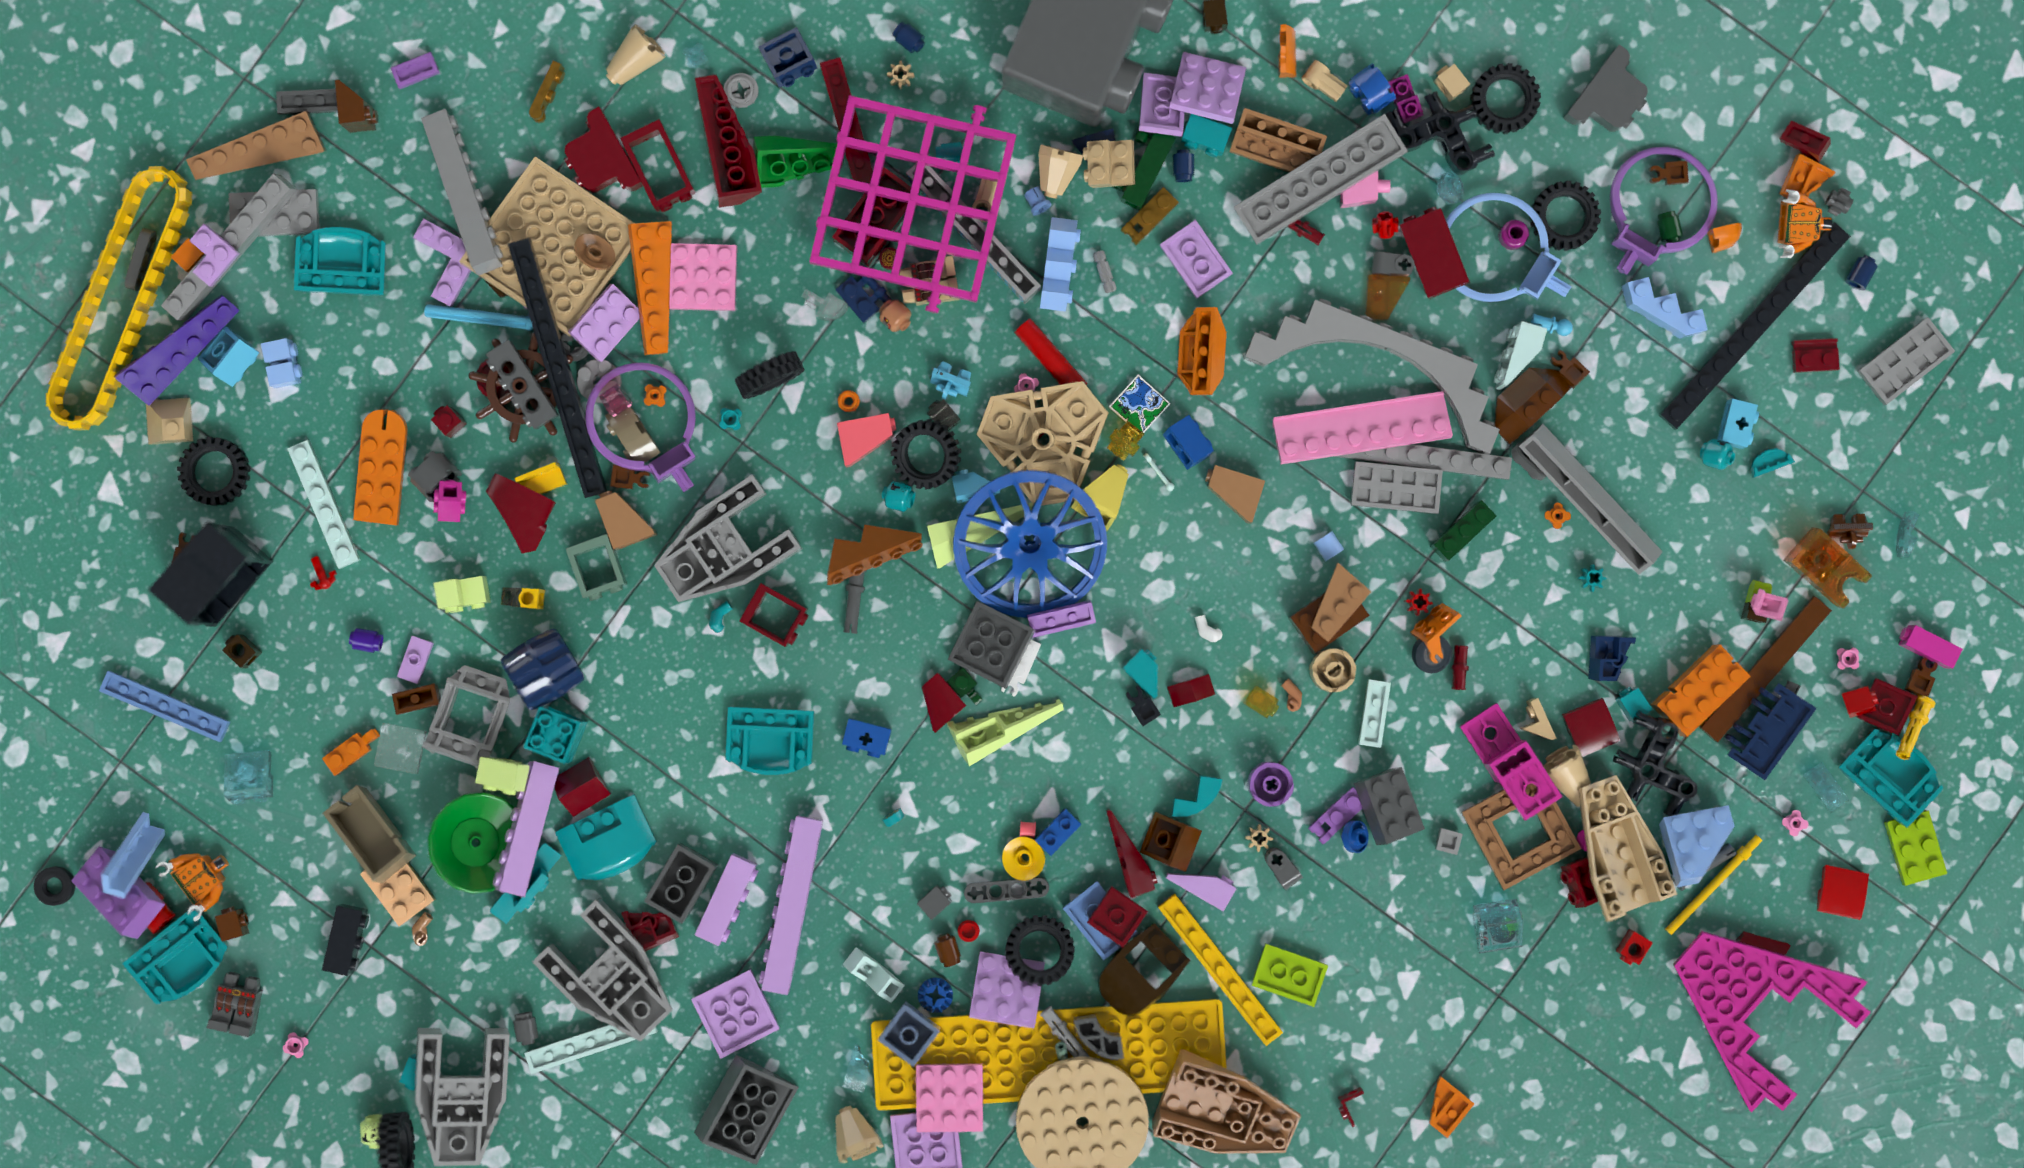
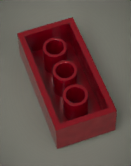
[832,167,920,267]

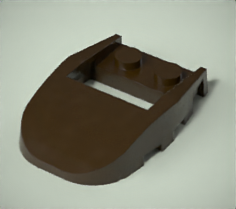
[1098,923,1190,1016]

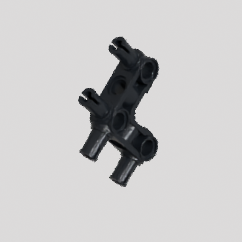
[1385,91,1495,175]
[1613,710,1698,816]

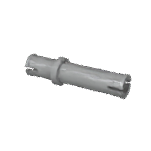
[1040,1006,1090,1057]

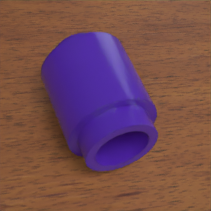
[349,628,383,653]

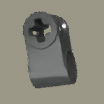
[1371,251,1415,278]
[1265,848,1303,891]

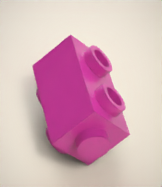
[433,480,466,522]

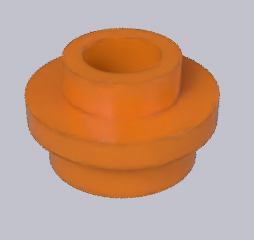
[838,390,860,412]

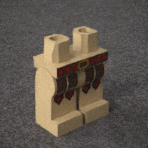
[900,256,959,306]

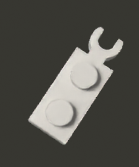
[1001,640,1041,697]

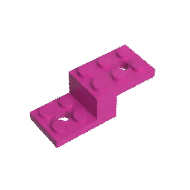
[1459,703,1562,821]

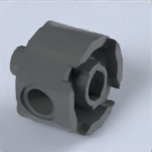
[408,451,462,502]

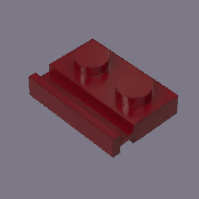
[1792,338,1840,373]

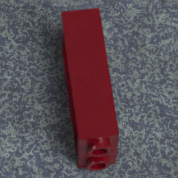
[620,119,696,212]

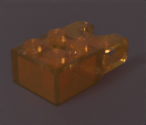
[1783,527,1872,609]

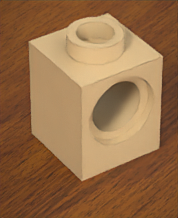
[1434,64,1470,102]

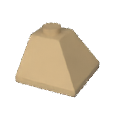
[146,398,193,445]

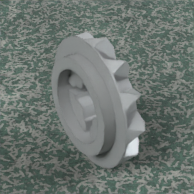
[724,73,758,108]

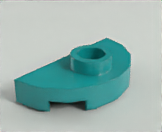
[1751,448,1795,478]

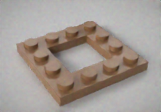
[1461,784,1581,890]

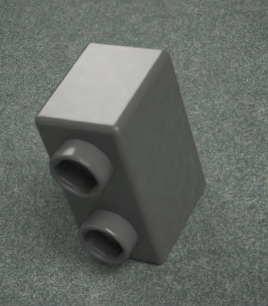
[1002,0,1173,127]

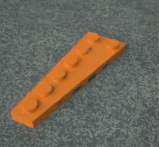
[628,221,672,355]

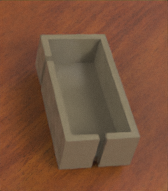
[323,785,417,883]

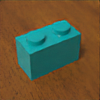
[1181,114,1232,157]

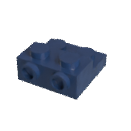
[758,27,818,88]

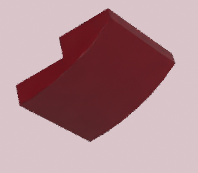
[1562,698,1620,757]

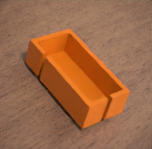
[1650,644,1751,737]

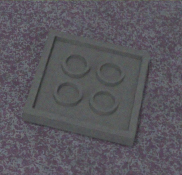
[948,601,1036,689]

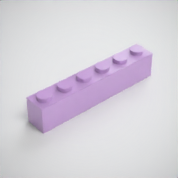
[493,761,559,897]

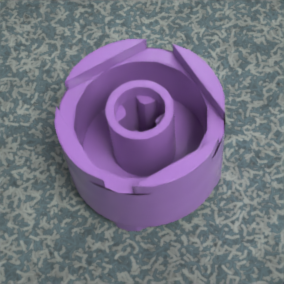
[1247,762,1294,807]

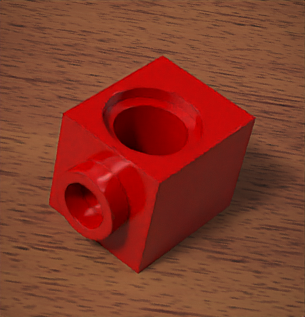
[1842,686,1879,718]
[1616,929,1653,965]

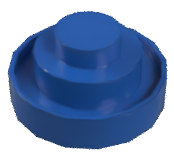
[1341,821,1369,853]

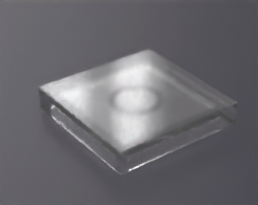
[374,723,427,774]

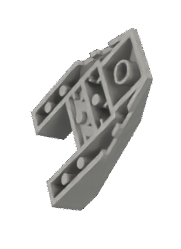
[654,474,803,602]
[532,897,673,1042]
[415,1028,510,1166]

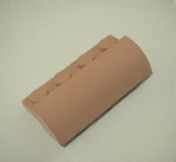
[1229,108,1327,173]

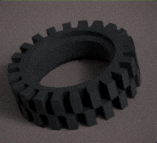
[1470,63,1541,134]
[1530,181,1601,251]
[734,351,805,399]
[891,419,961,490]
[177,437,251,506]
[1005,915,1075,986]
[377,1112,415,1168]

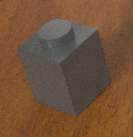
[917,885,952,920]

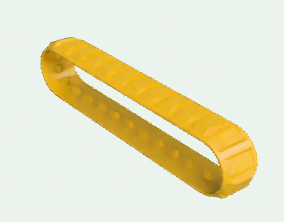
[46,166,192,430]

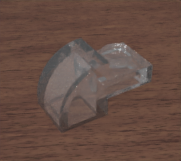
[802,289,849,321]

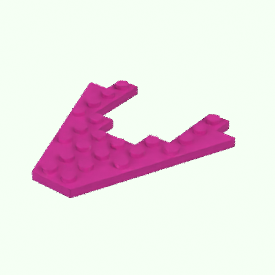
[1673,931,1871,1112]

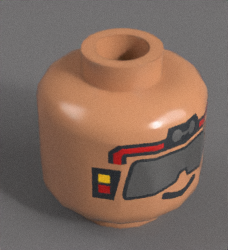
[879,300,911,332]

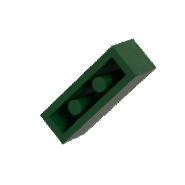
[1430,500,1497,562]

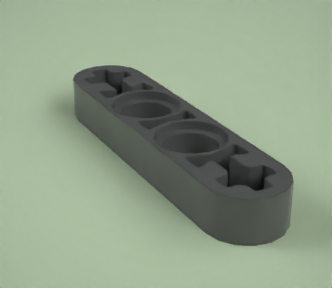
[964,877,1049,903]

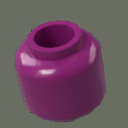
[1498,220,1529,250]

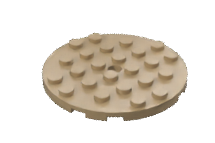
[1016,1057,1149,1168]

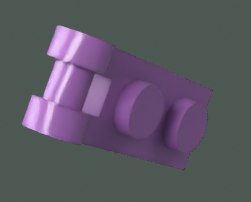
[1308,787,1363,845]

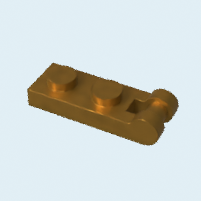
[529,60,565,123]
[1121,187,1179,245]

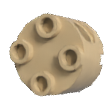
[1309,649,1356,692]

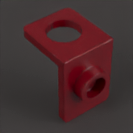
[1338,1087,1364,1128]

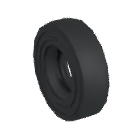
[33,866,76,906]

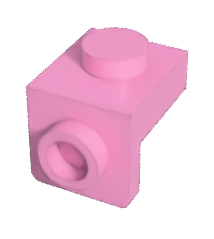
[1751,588,1788,621]

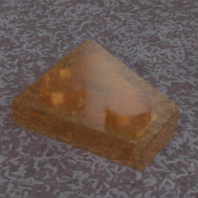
[1365,275,1410,320]

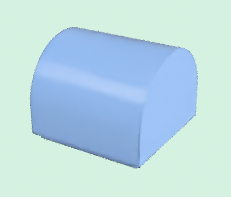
[1313,531,1344,561]

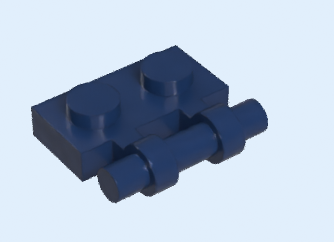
[835,266,891,324]

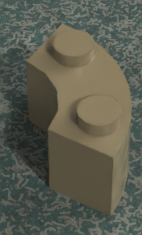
[605,402,660,463]

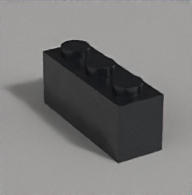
[322,904,369,976]

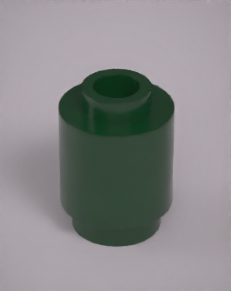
[1657,211,1683,243]

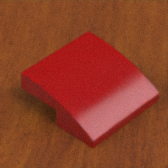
[1817,865,1869,920]

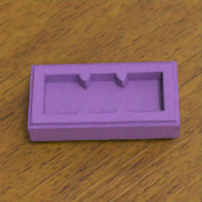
[391,52,440,89]

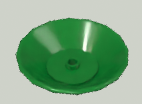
[428,792,514,894]

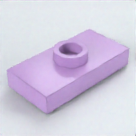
[397,636,434,684]

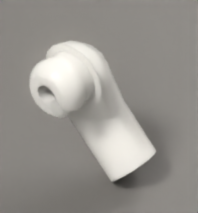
[1195,615,1223,642]

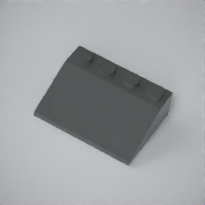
[694,1055,799,1165]

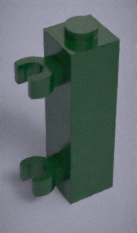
[1113,130,1176,211]

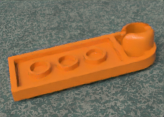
[353,409,408,525]

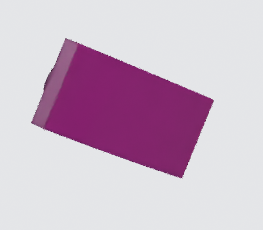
[1388,74,1424,123]

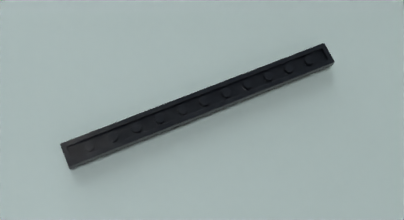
[1659,222,1851,430]
[508,237,607,498]

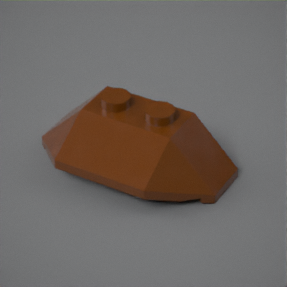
[1495,367,1572,444]

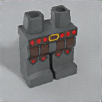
[207,972,263,1037]

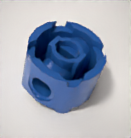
[1348,63,1396,116]

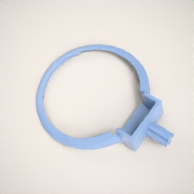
[1446,193,1572,302]

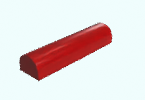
[1014,318,1088,385]

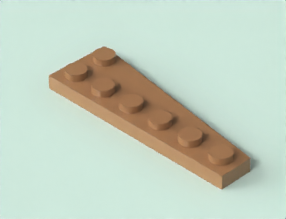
[186,110,326,180]

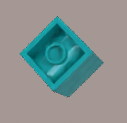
[523,706,588,764]

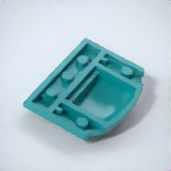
[294,227,386,296]
[725,707,814,775]
[1838,729,1943,828]
[555,794,657,880]
[122,911,228,1004]

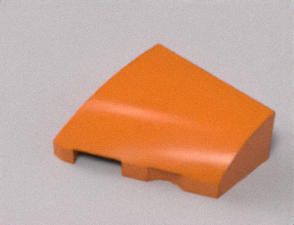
[1279,24,1297,78]

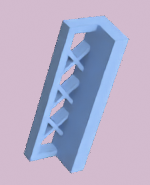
[101,812,165,898]

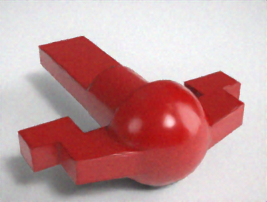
[310,556,337,590]

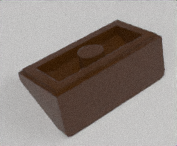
[392,683,439,715]

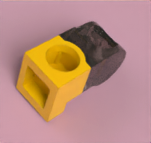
[501,587,545,609]

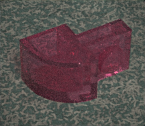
[599,383,632,417]

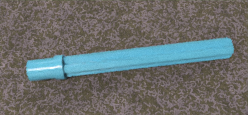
[424,304,534,331]

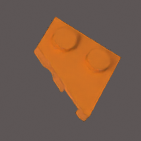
[1429,1076,1474,1138]

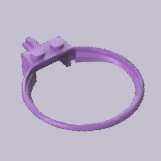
[1610,147,1718,275]
[585,363,696,492]

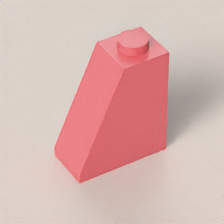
[837,413,897,467]

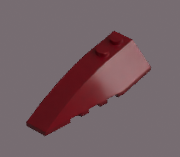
[695,75,762,208]

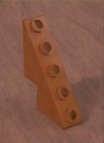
[827,525,923,585]

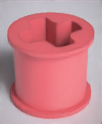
[1020,821,1036,839]

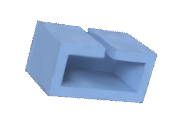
[261,338,303,389]

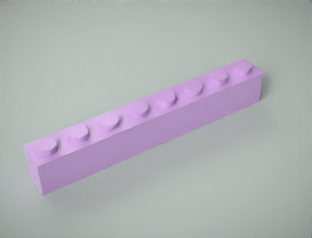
[759,815,823,995]

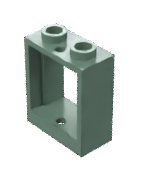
[566,534,627,601]

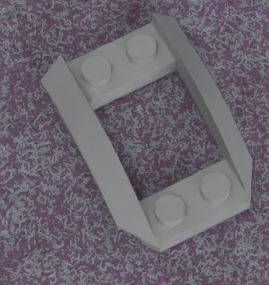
[422,665,510,769]

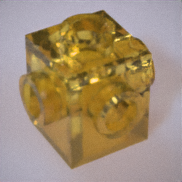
[1107,421,1144,461]

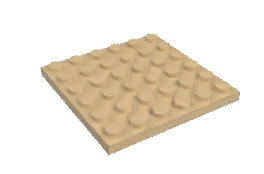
[459,157,635,336]

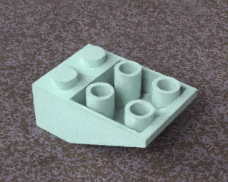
[1494,321,1547,390]

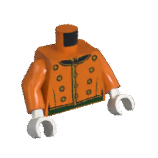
[1777,189,1832,258]
[155,853,229,921]

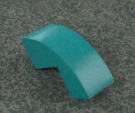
[1171,775,1223,817]

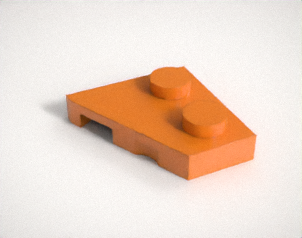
[1779,154,1835,198]

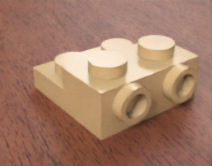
[1083,140,1135,188]

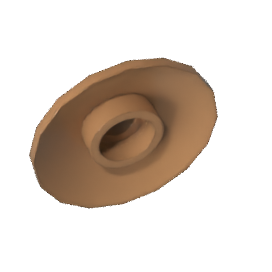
[574,234,615,270]

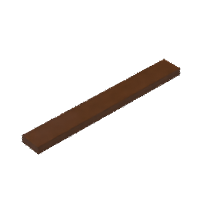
[1700,596,1832,742]

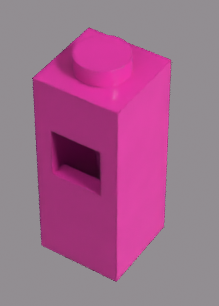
[1899,625,1963,669]

